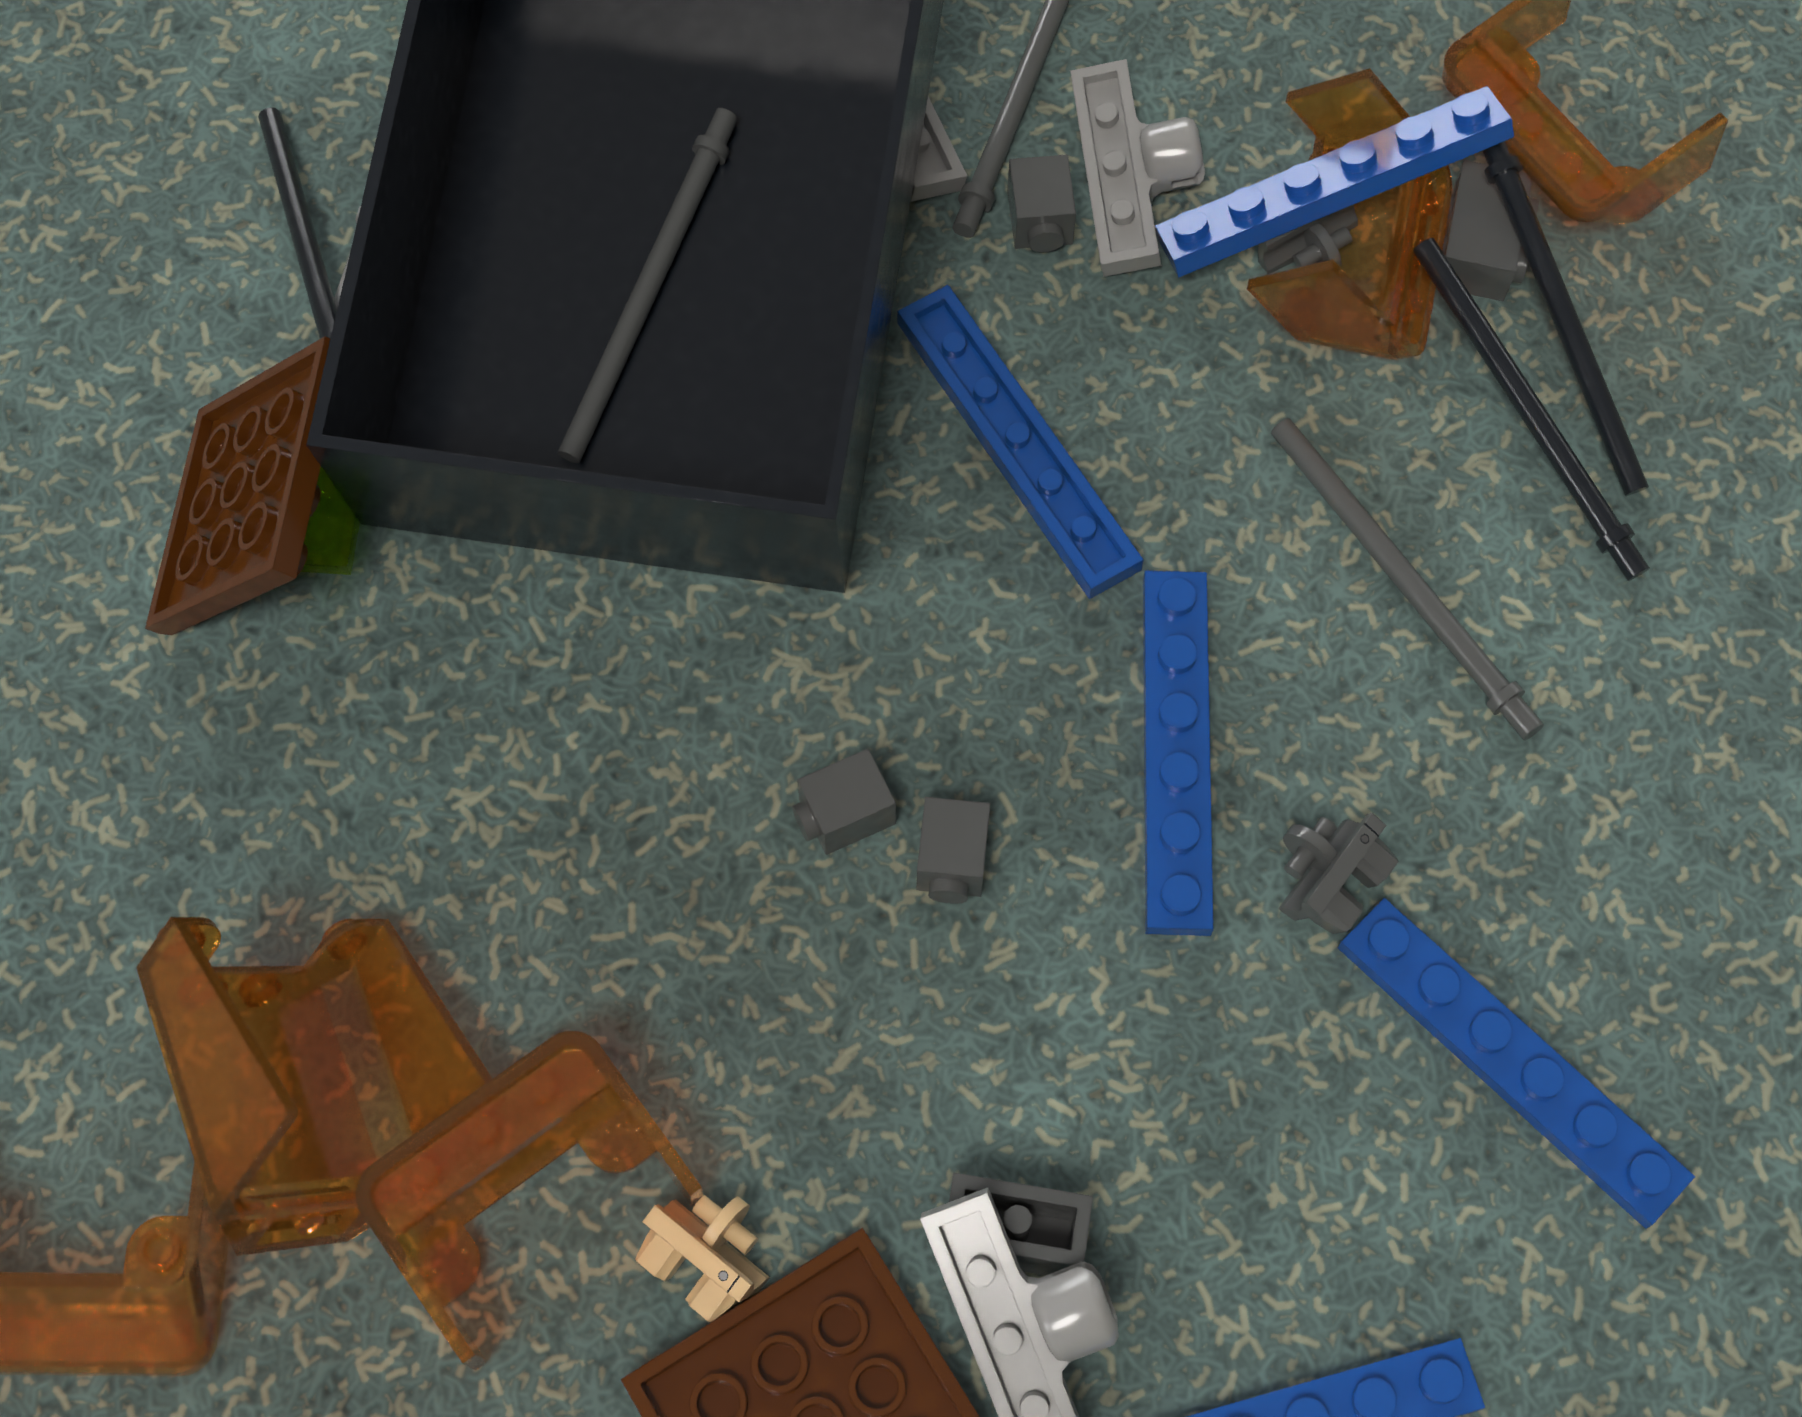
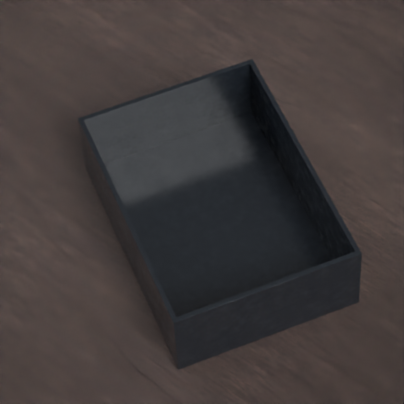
[306,0,944,593]

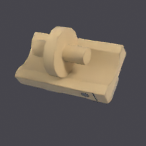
[635,1195,770,1322]

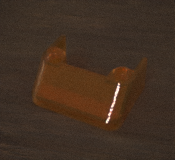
[1442,0,1728,224]
[1247,68,1452,360]
[356,1031,703,1371]
[0,1145,237,1377]

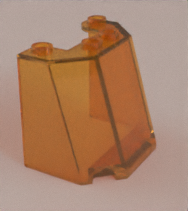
[136,917,503,1256]

